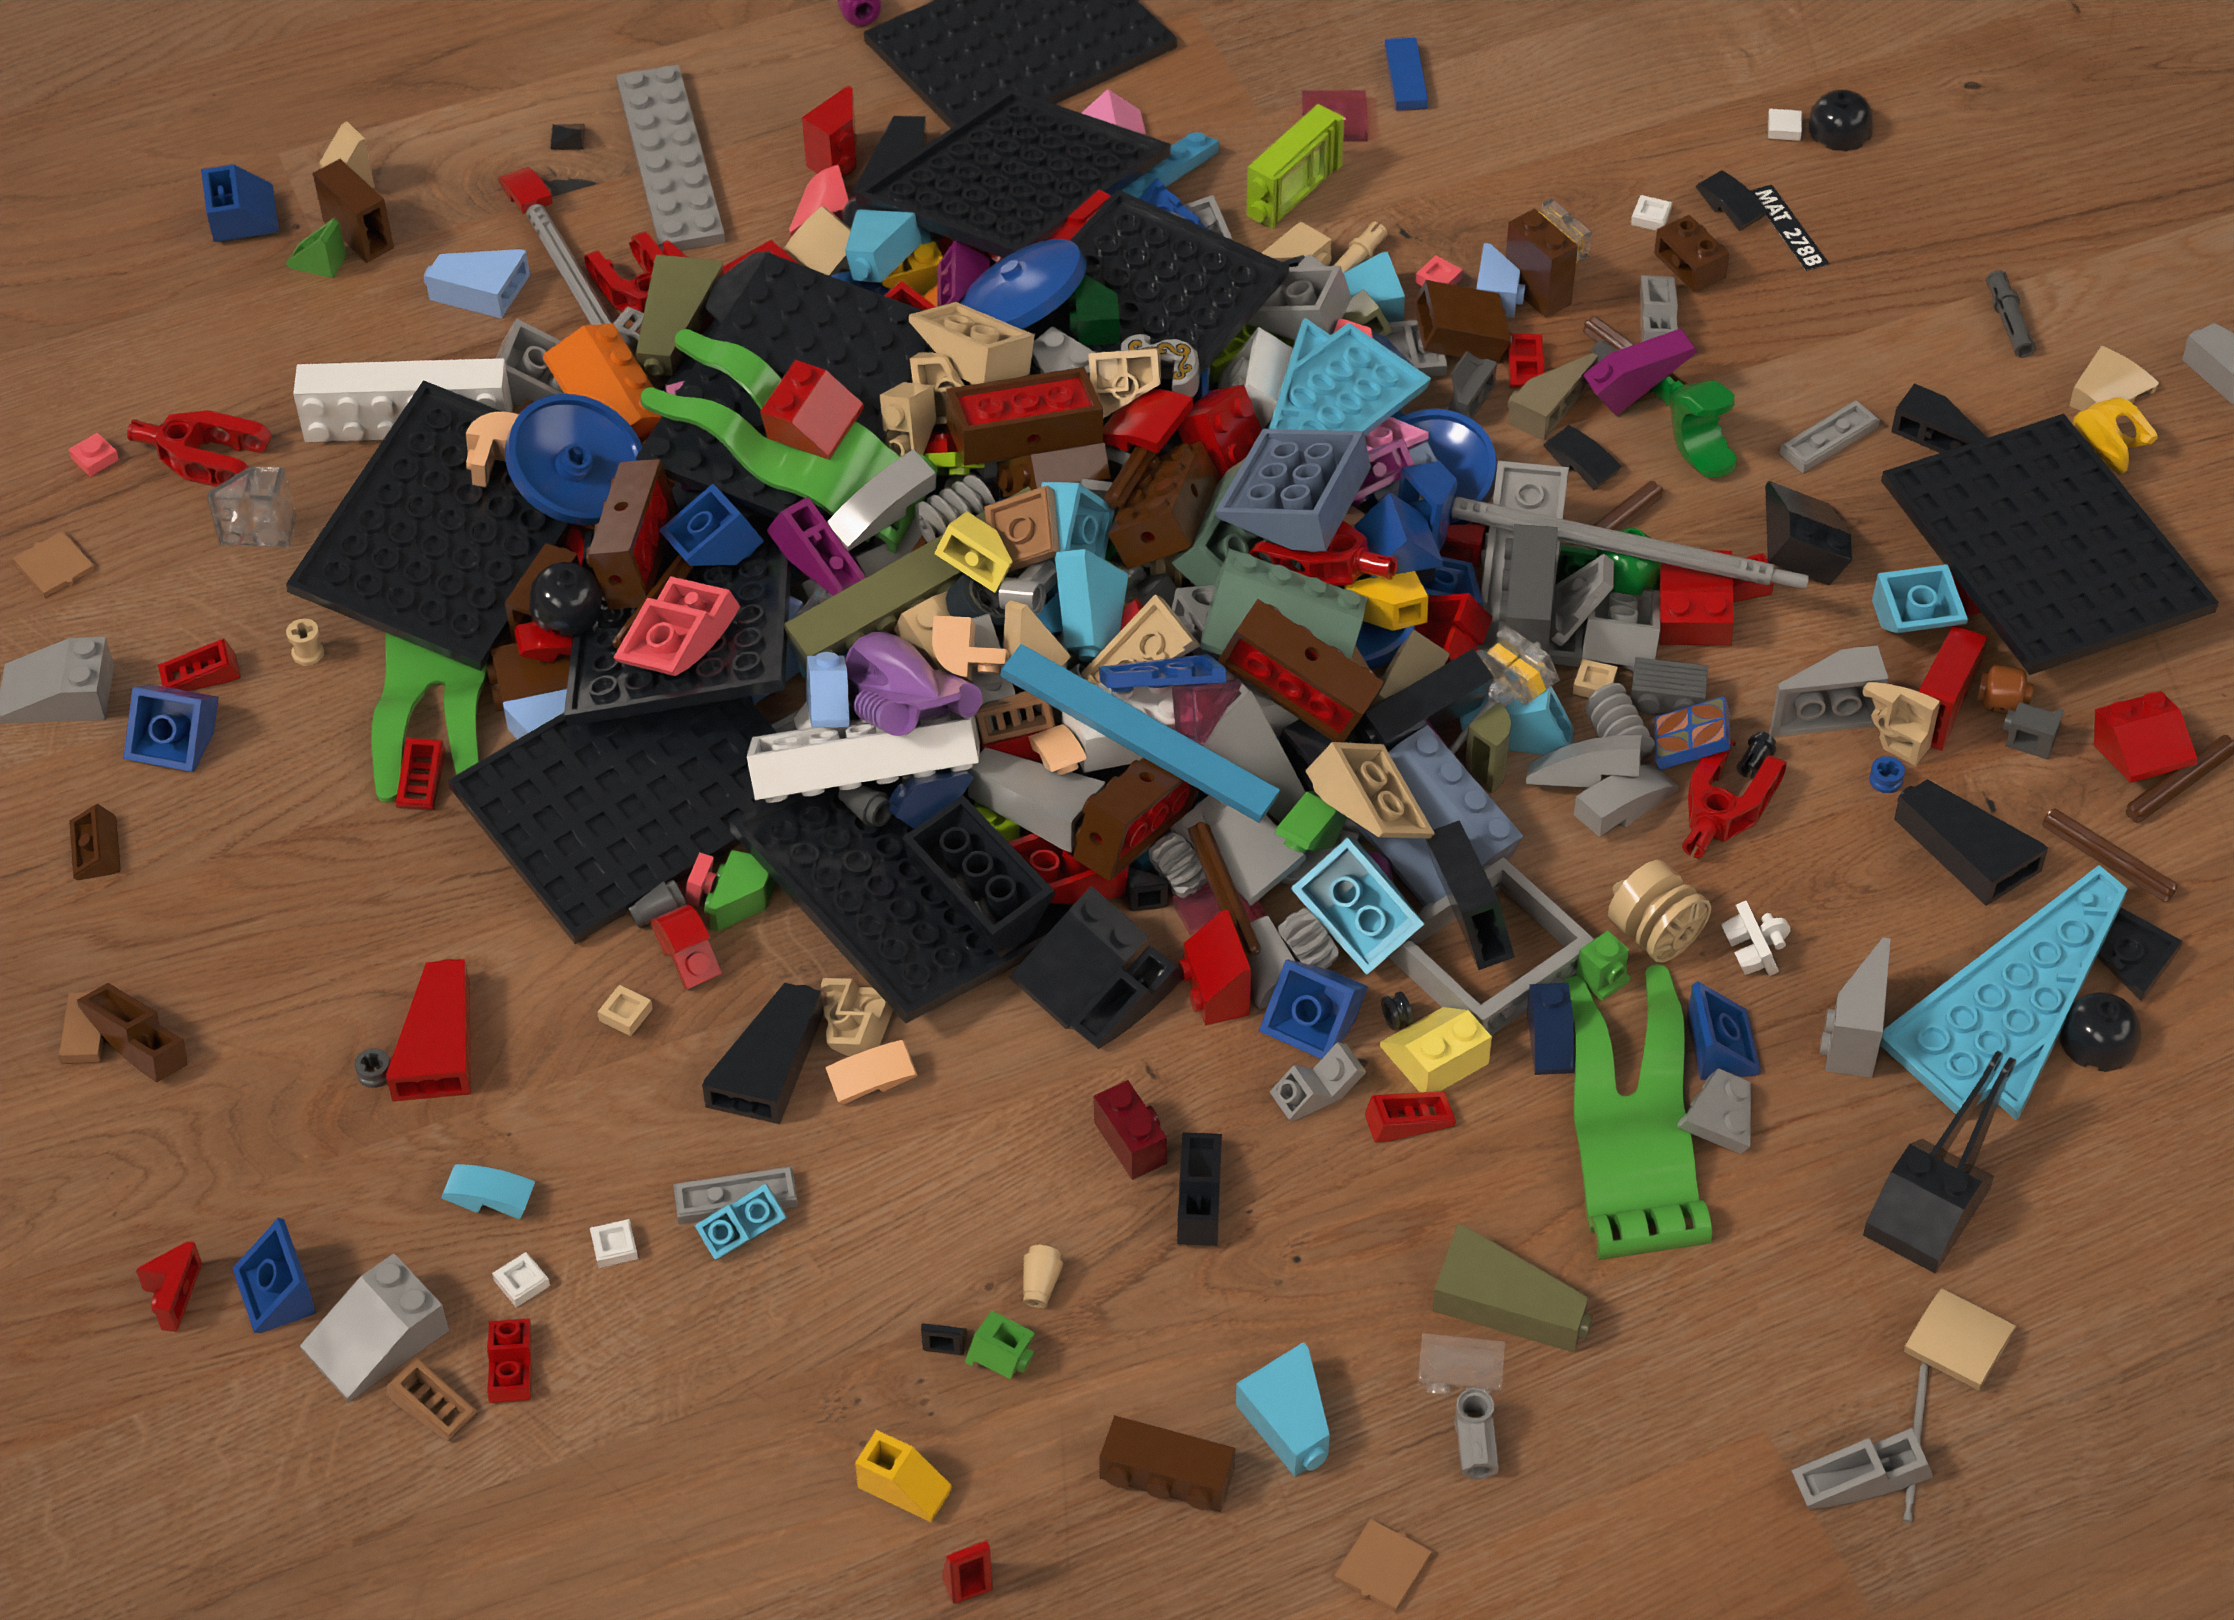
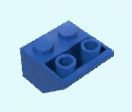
[201,164,280,242]

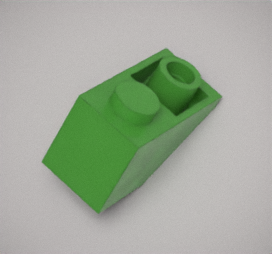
[1275,791,1347,853]
[704,850,776,931]

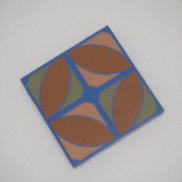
[1655,696,1731,770]

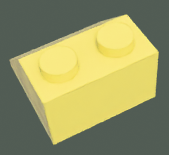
[1380,1007,1492,1092]

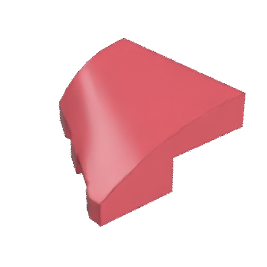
[789,165,849,237]

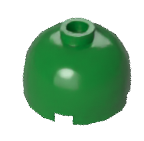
[1596,528,1662,595]

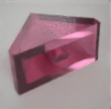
[1172,680,1242,746]

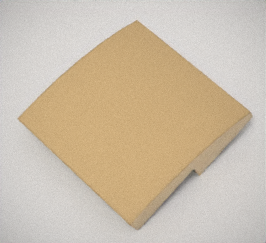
[783,206,851,276]
[1904,1288,2016,1391]

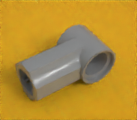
[999,558,1058,615]
[1454,1388,1499,1480]

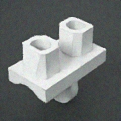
[1721,901,1790,977]

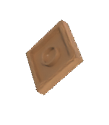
[985,485,1060,573]

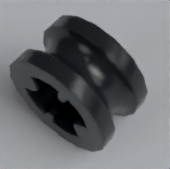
[1381,991,1413,1030]

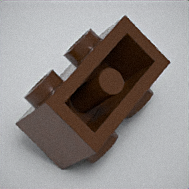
[1654,215,1729,292]

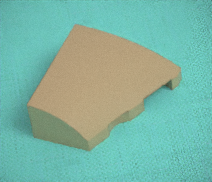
[2069,345,2159,411]
[1088,348,1161,418]
[910,352,965,424]
[1863,682,1940,766]
[821,978,893,1056]

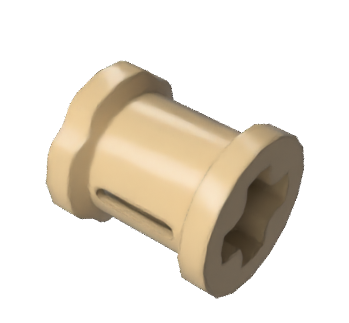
[286,618,324,666]

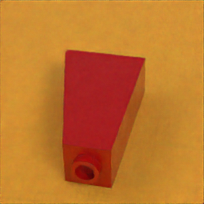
[1918,626,1988,751]
[386,959,471,1102]

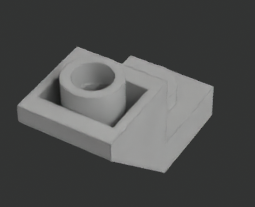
[1270,1042,1366,1121]

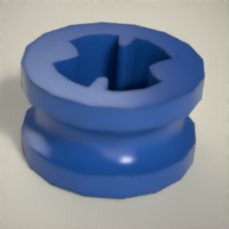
[1869,756,1905,793]

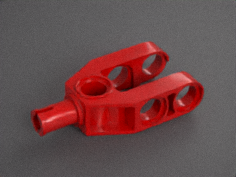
[584,231,665,313]
[127,410,272,491]
[1249,520,1398,586]
[1682,739,1787,858]

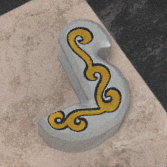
[1121,334,1199,397]

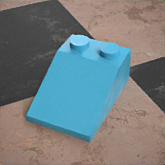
[1291,836,1425,975]

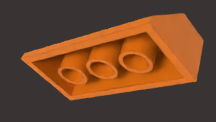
[543,323,662,444]

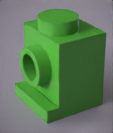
[1576,930,1631,1001]
[965,1310,1035,1379]

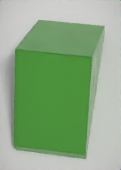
[286,218,347,278]

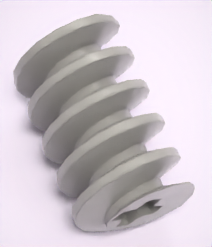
[914,475,996,543]
[1585,683,1655,761]

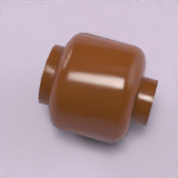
[1977,664,2034,714]

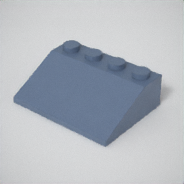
[1215,429,1371,552]
[1351,725,1523,907]

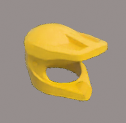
[2072,397,2158,475]

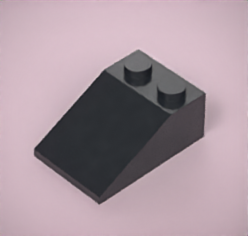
[1765,481,1852,585]
[1009,886,1148,1029]

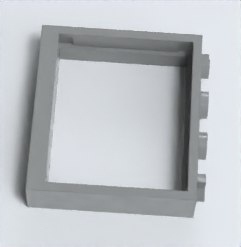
[1388,857,1594,1036]

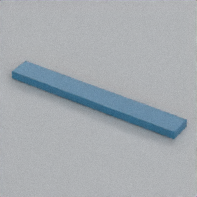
[1000,644,1280,823]

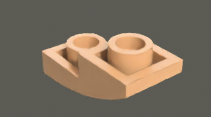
[1028,724,1087,775]
[825,1040,918,1105]

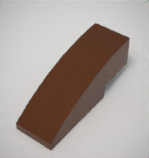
[77,983,188,1082]

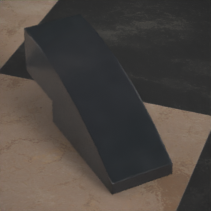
[1069,945,1182,1049]
[1177,1132,1222,1246]

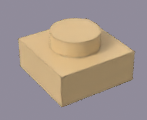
[1573,659,1618,698]
[597,985,653,1036]

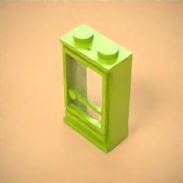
[1246,104,1344,229]

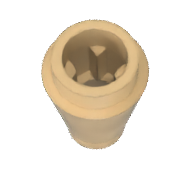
[1023,1245,1063,1309]

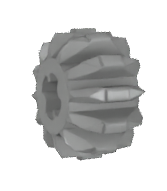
[1149,832,1208,899]
[1279,908,1338,969]

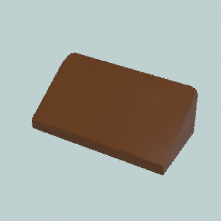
[69,804,121,880]

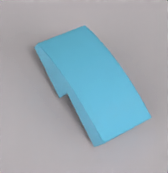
[441,1164,536,1220]
[694,1183,788,1260]

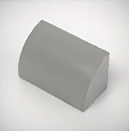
[1247,915,1295,1009]

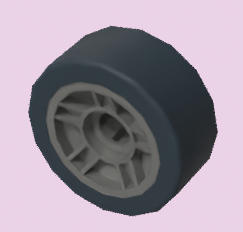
[946,574,1005,638]

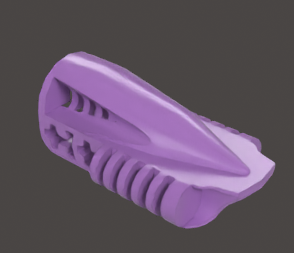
[845,632,982,736]

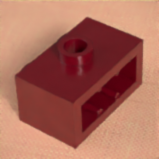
[1093,1080,1167,1180]

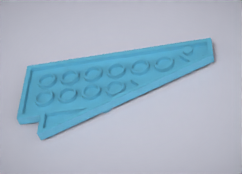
[1268,318,1431,436]
[1880,865,2127,1120]

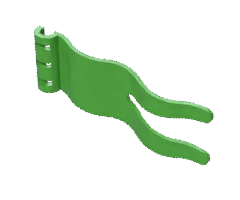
[640,329,938,554]
[372,633,489,803]
[1564,964,1712,1260]

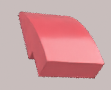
[613,576,741,676]

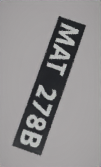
[1750,184,1830,271]

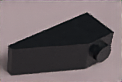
[1891,383,1987,453]

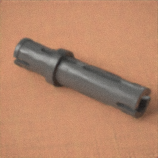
[1986,270,2036,358]

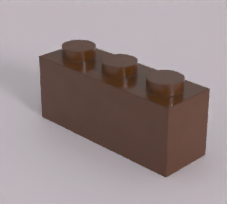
[1099,1415,1235,1512]

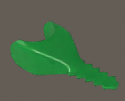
[1649,376,1737,478]

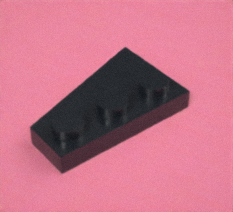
[2097,907,2182,1002]

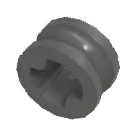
[354,1048,390,1088]

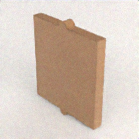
[12,531,95,598]
[1334,1519,1432,1613]

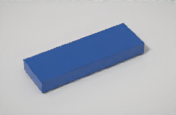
[1384,37,1428,110]

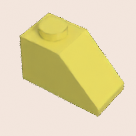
[934,511,1012,593]

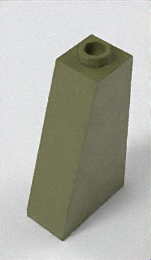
[636,255,724,376]
[1432,1224,1593,1352]

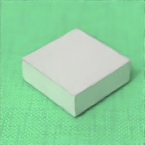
[1768,109,1802,141]
[1631,195,1672,231]
[590,1219,638,1268]
[492,1252,550,1308]

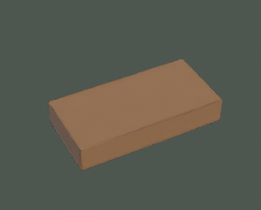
[59,992,104,1063]

